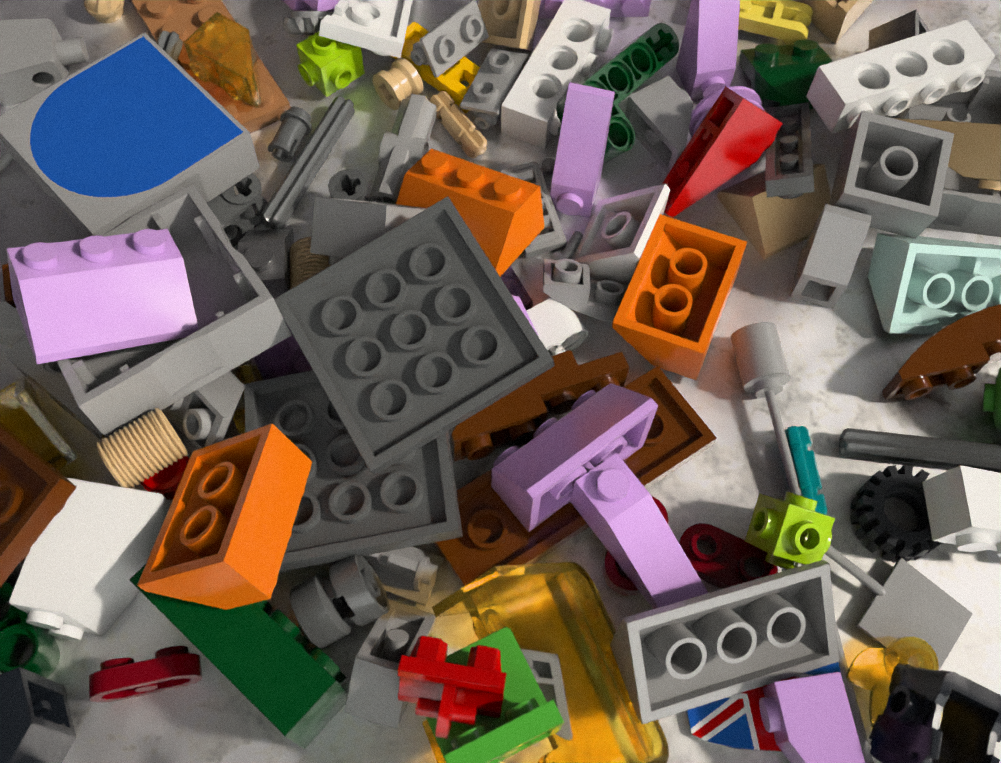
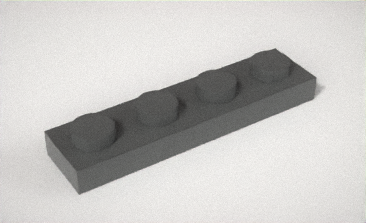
[765,102,815,199]

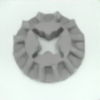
[283,11,334,35]

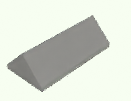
[610,560,839,724]

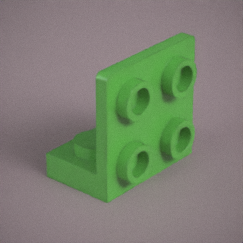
[426,627,564,763]

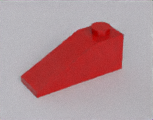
[662,86,783,218]

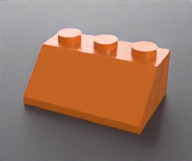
[396,148,545,277]
[612,214,747,380]
[137,423,312,610]

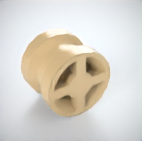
[372,57,423,110]

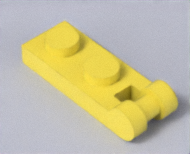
[738,0,813,45]

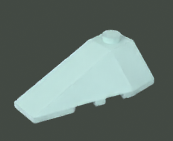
[868,233,1001,335]

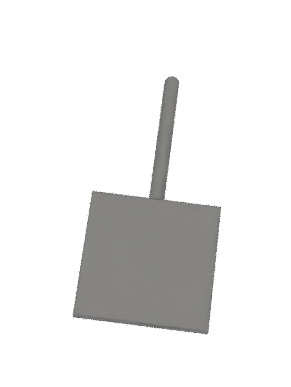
[825,545,973,671]

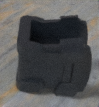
[869,663,1001,763]

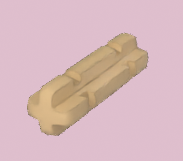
[429,91,487,159]

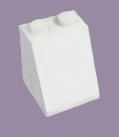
[9,478,171,641]

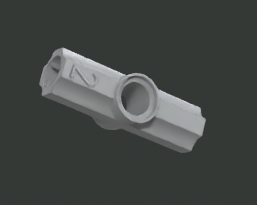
[369,94,437,204]

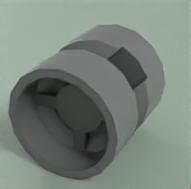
[290,554,390,649]

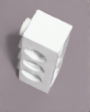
[501,0,613,149]
[806,19,996,133]

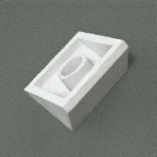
[571,184,670,285]

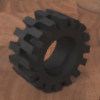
[850,465,943,562]

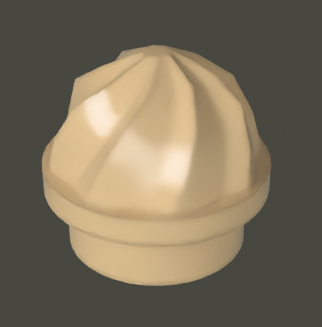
[84,0,124,23]

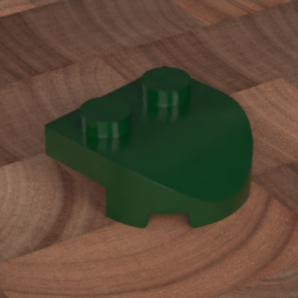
[739,39,833,110]

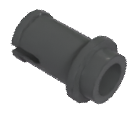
[268,107,312,162]

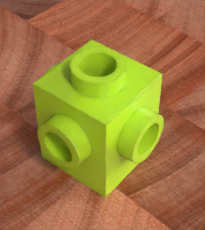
[296,31,365,97]
[744,492,835,570]

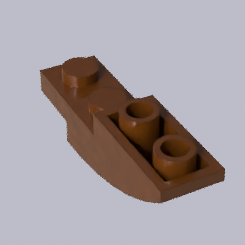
[882,304,1001,400]
[451,349,630,462]

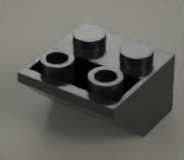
[0,667,76,763]

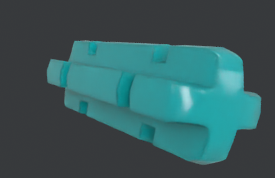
[785,426,827,515]

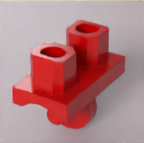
[398,635,507,739]

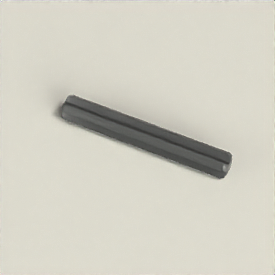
[260,96,355,229]
[839,428,1001,473]

